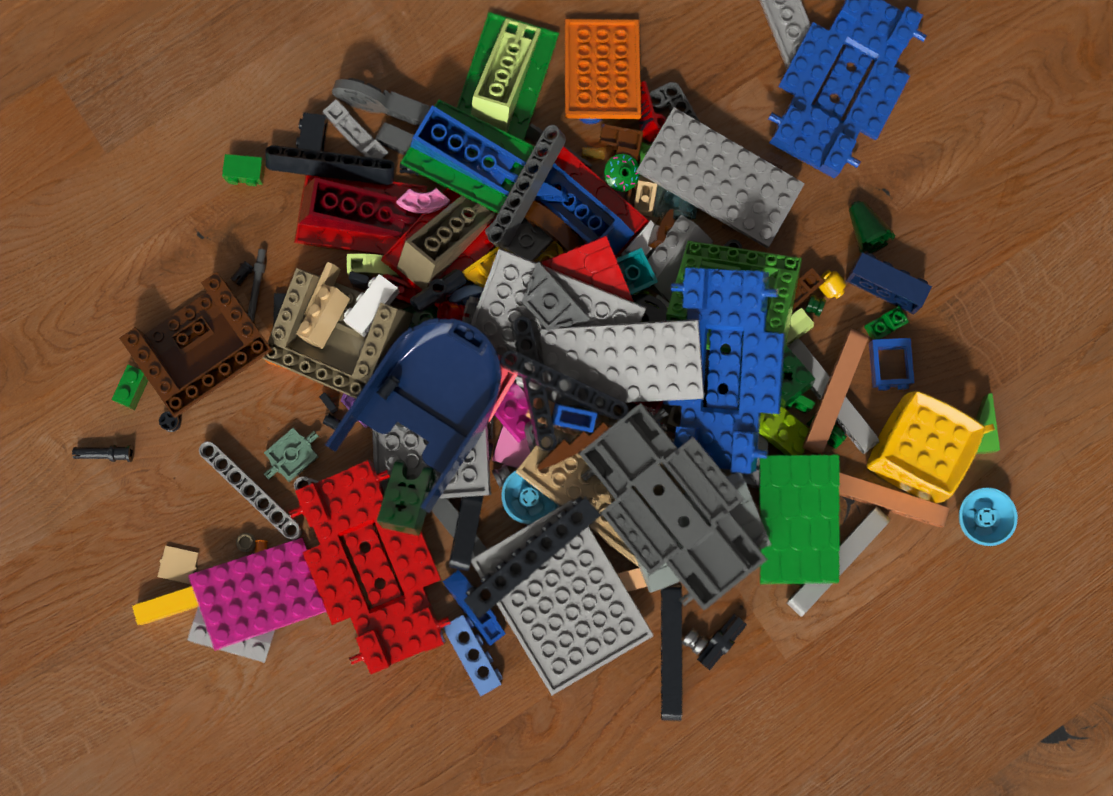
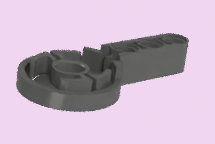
[332,78,431,126]

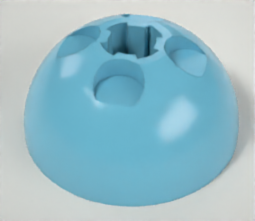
[501,470,558,525]
[958,488,1018,546]

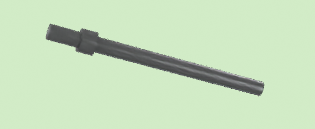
[248,249,266,322]

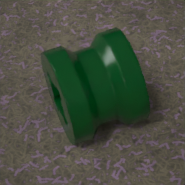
[805,294,826,317]

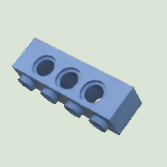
[443,615,503,696]

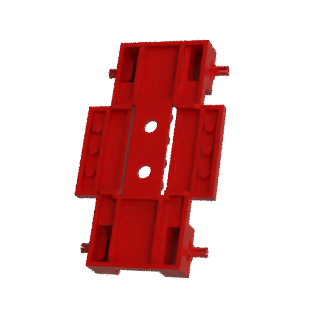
[289,460,451,675]

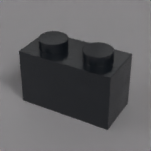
[296,113,328,151]

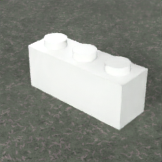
[344,274,400,337]

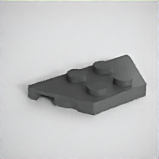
[522,261,590,331]

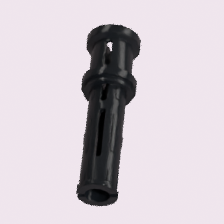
[72,445,134,462]

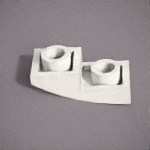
[625,220,655,256]

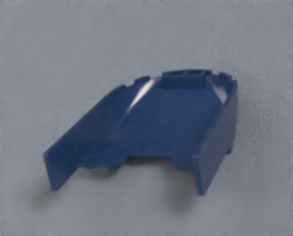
[326,318,501,513]

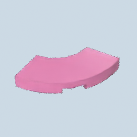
[396,188,450,214]

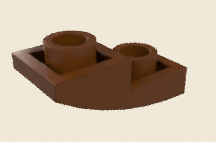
[648,209,675,248]

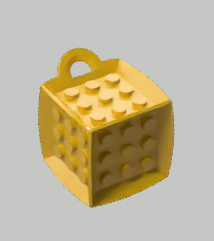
[866,391,995,503]

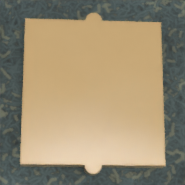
[157,546,199,584]

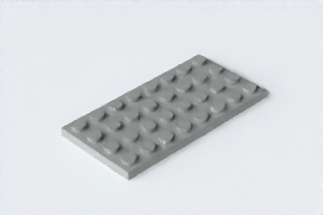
[636,107,805,248]
[540,319,704,405]

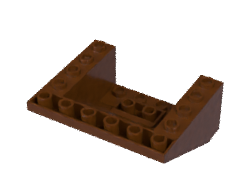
[119,272,272,418]

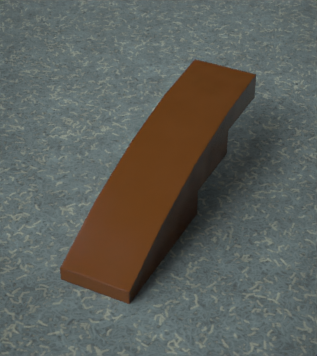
[536,421,609,471]

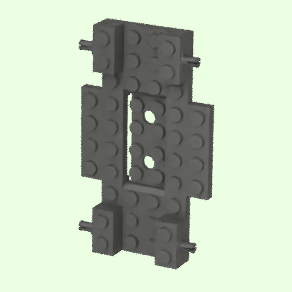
[579,403,769,610]

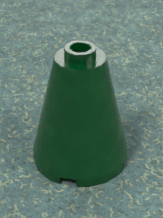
[849,201,895,254]

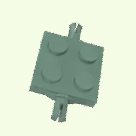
[263,428,319,482]

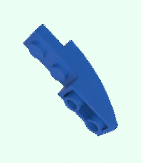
[442,570,506,646]

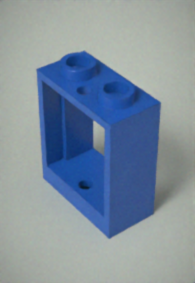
[869,338,915,391]

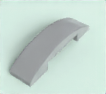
[323,99,388,159]

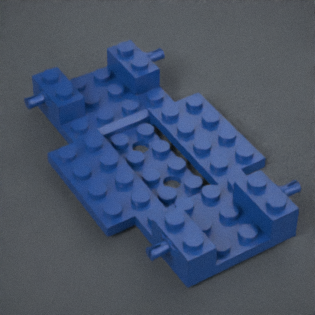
[768,0,927,179]
[663,268,785,474]

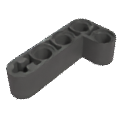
[649,82,700,122]

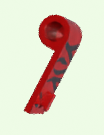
[638,81,667,142]

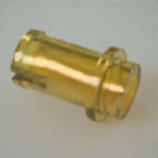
[582,145,605,160]

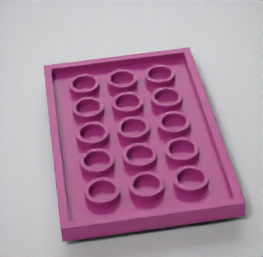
[189,538,327,651]

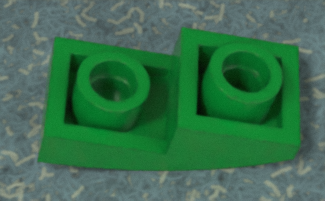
[864,306,909,340]

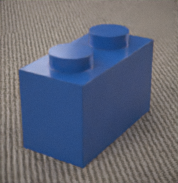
[552,403,597,433]

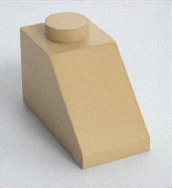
[634,174,657,217]

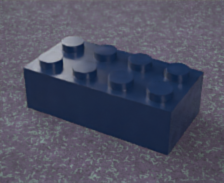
[846,252,932,315]

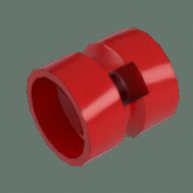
[437,301,470,321]

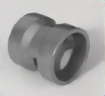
[682,628,709,655]

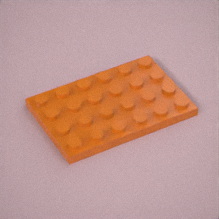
[565,19,641,119]

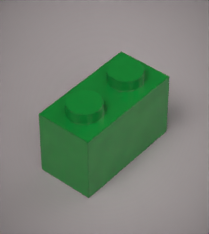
[222,154,265,186]
[111,365,148,410]

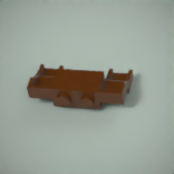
[599,124,643,203]

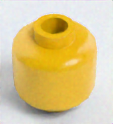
[819,270,846,299]

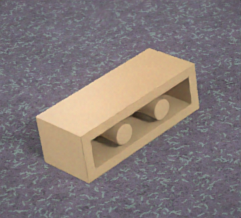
[296,284,350,349]

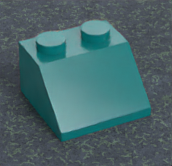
[616,248,658,296]

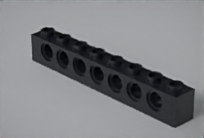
[464,496,601,618]

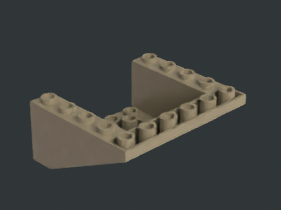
[262,268,413,398]

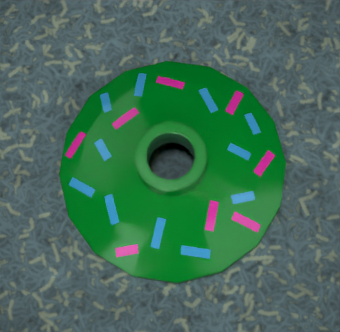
[604,153,640,192]

